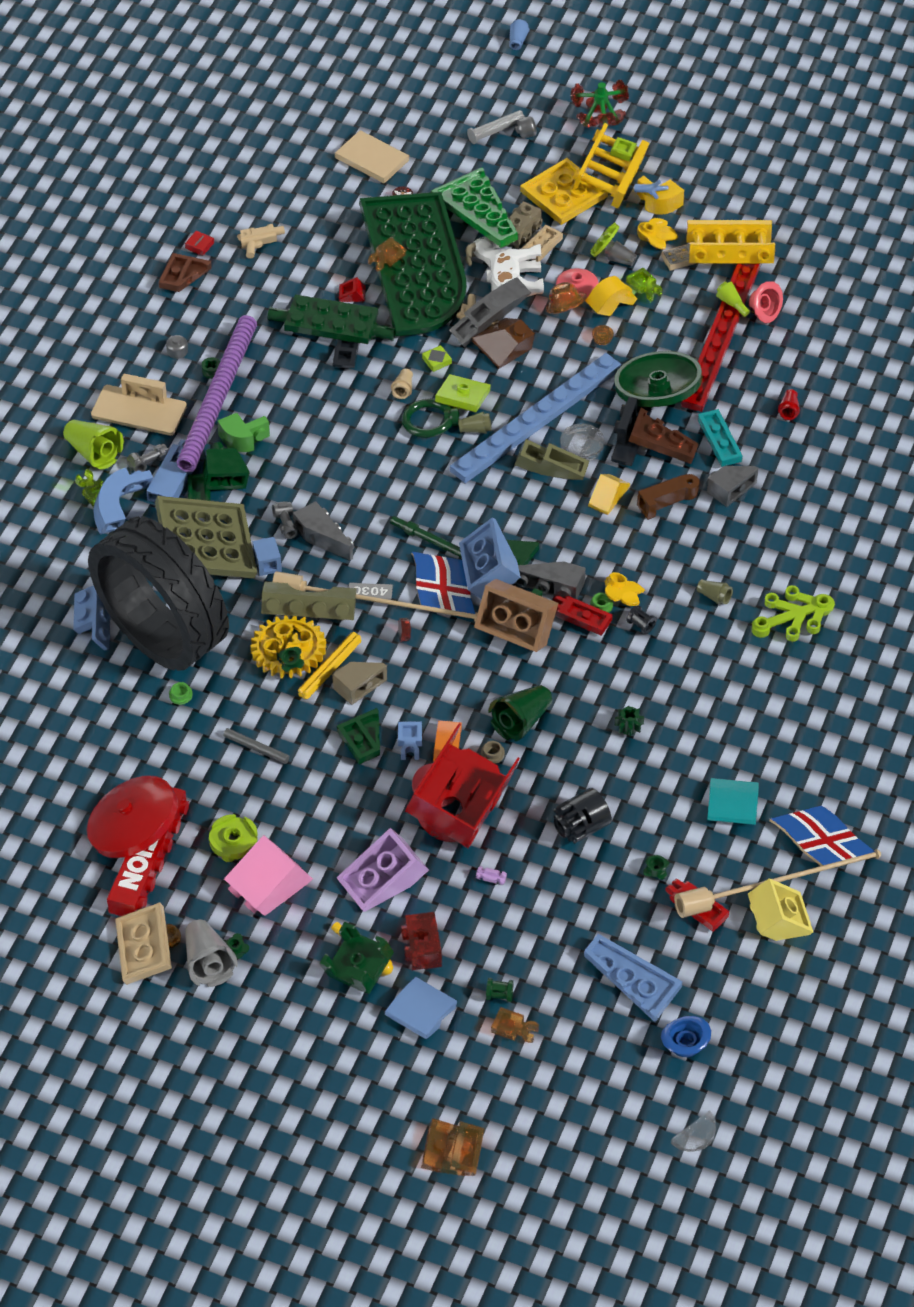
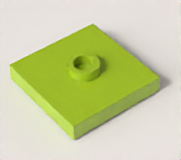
[435,374,491,412]

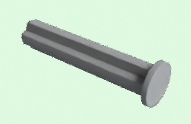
[467,110,525,144]

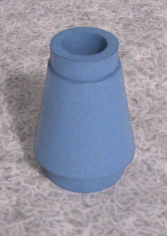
[509,19,529,50]

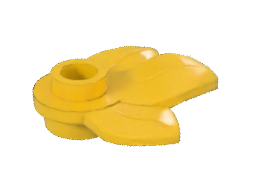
[637,218,678,250]
[605,572,645,606]

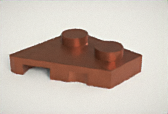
[159,253,212,292]

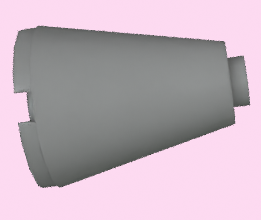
[185,920,238,987]

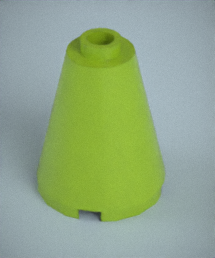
[63,420,124,470]

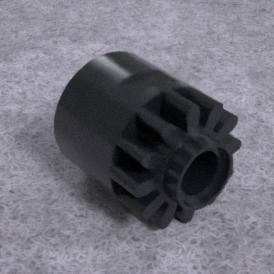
[553,788,612,844]

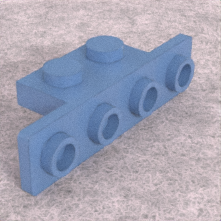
[73,585,111,651]

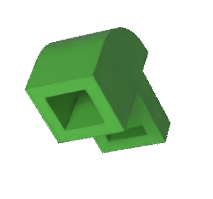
[217,413,270,452]

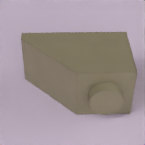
[333,662,387,705]

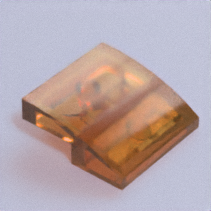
[421,1118,485,1176]

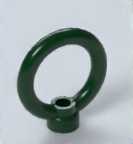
[402,398,459,438]

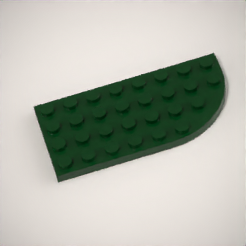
[359,192,467,336]

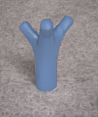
[634,180,669,200]

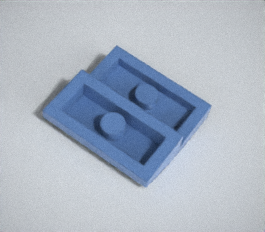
[385,977,457,1039]

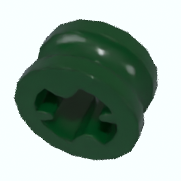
[201,357,220,379]

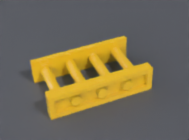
[573,123,650,209]
[686,220,775,263]

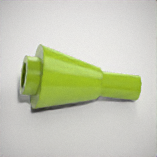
[716,282,750,317]

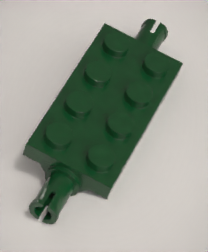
[267,294,395,344]

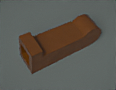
[637,474,700,520]

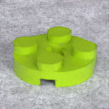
[209,814,258,862]

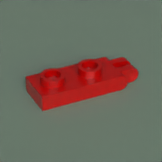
[553,596,613,636]
[665,878,730,932]

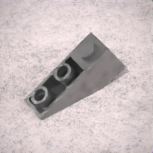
[293,501,354,560]
[514,561,586,599]

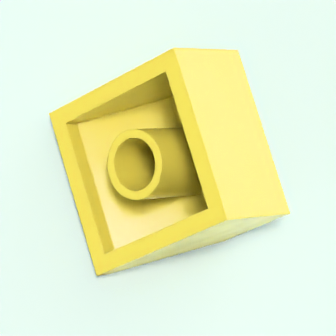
[748,878,813,941]

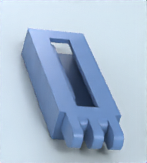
[146,439,199,502]

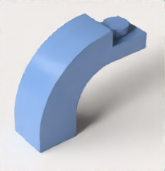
[94,468,153,534]

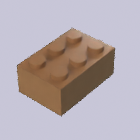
[474,579,558,652]

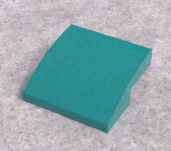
[707,778,759,825]

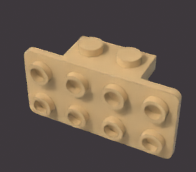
[91,374,187,436]

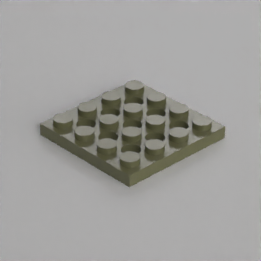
[155,496,257,578]

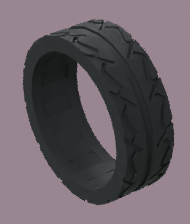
[88,516,229,671]

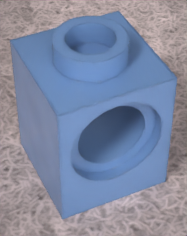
[252,537,282,576]

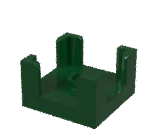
[319,921,394,994]

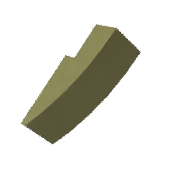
[515,439,589,480]

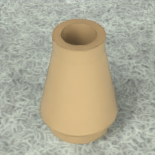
[391,369,413,399]

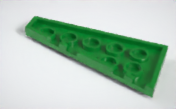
[431,167,518,248]

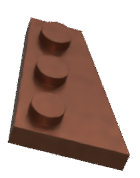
[629,407,698,464]

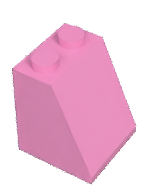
[224,835,313,916]

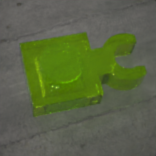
[626,268,663,302]
[75,469,104,508]

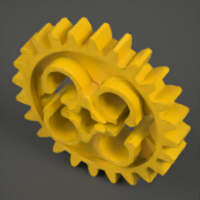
[250,615,326,678]

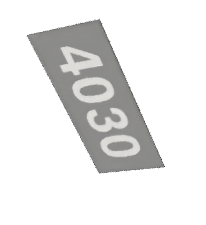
[349,583,393,599]

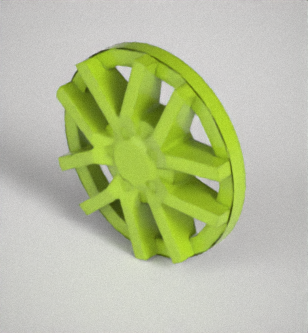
[590,222,620,257]

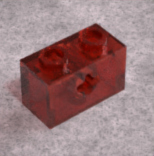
[401,912,442,971]

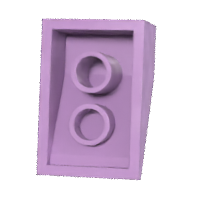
[337,828,429,912]

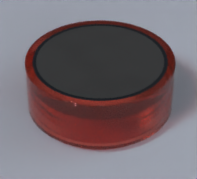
[398,618,411,642]

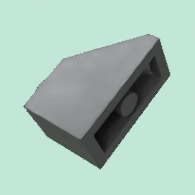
[707,466,758,507]

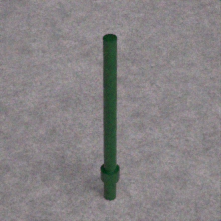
[390,516,462,558]

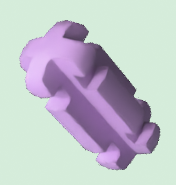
[476,866,507,885]

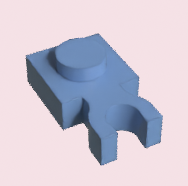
[398,722,422,760]

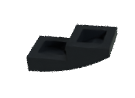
[333,339,359,368]

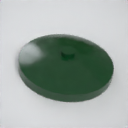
[614,351,703,407]

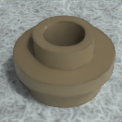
[481,741,505,763]

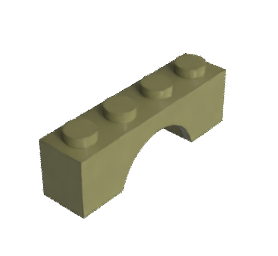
[261,582,357,620]

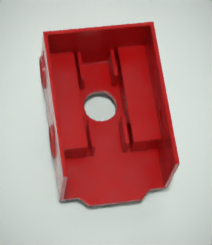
[405,723,520,848]

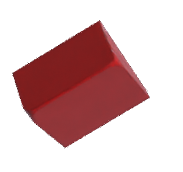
[339,277,365,302]

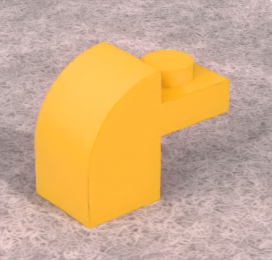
[637,176,684,215]
[585,276,638,316]

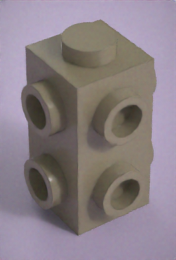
[509,201,543,249]

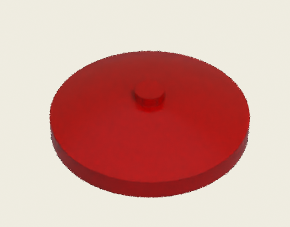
[87,776,178,858]

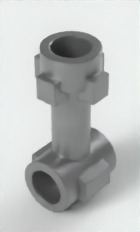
[127,444,168,472]
[272,502,298,539]

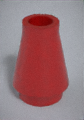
[778,389,800,420]

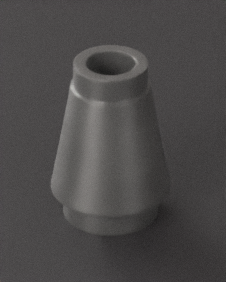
[604,240,637,266]

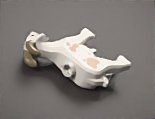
[465,237,544,296]

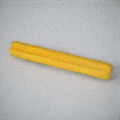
[298,632,361,700]

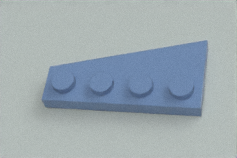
[584,934,683,1022]

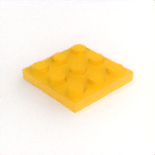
[520,158,608,225]

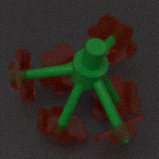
[570,79,629,127]

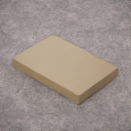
[335,130,409,183]
[115,902,172,985]

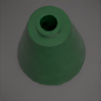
[488,685,552,742]

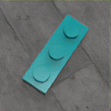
[698,409,743,467]

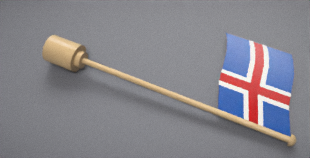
[273,552,478,621]
[674,806,881,918]

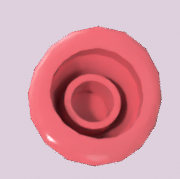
[749,282,783,323]

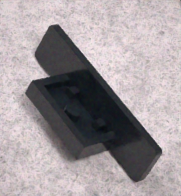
[611,396,653,466]

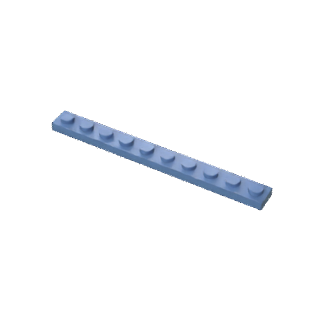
[450,353,622,484]

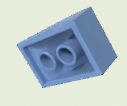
[459,517,521,600]

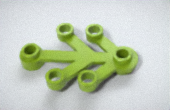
[752,585,835,642]

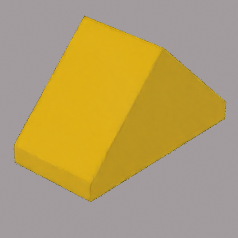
[588,474,630,515]

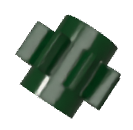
[614,706,644,736]

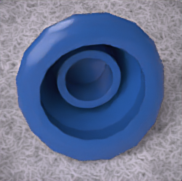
[661,1016,712,1057]

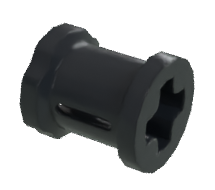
[626,605,657,634]

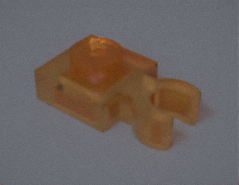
[368,237,406,271]
[491,1007,539,1043]

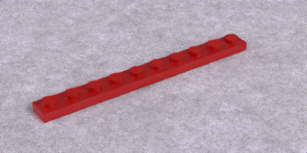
[681,263,762,412]

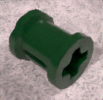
[486,978,514,1003]

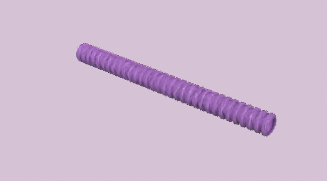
[176,315,257,472]

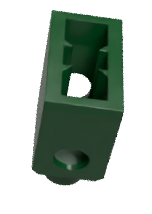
[203,442,250,490]

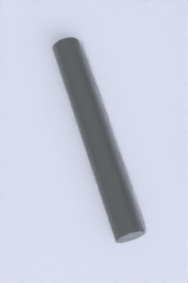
[223,728,290,764]

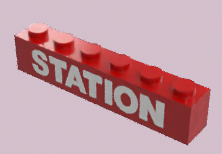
[107,787,189,916]

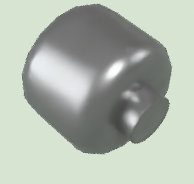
[515,116,537,138]
[166,335,188,359]

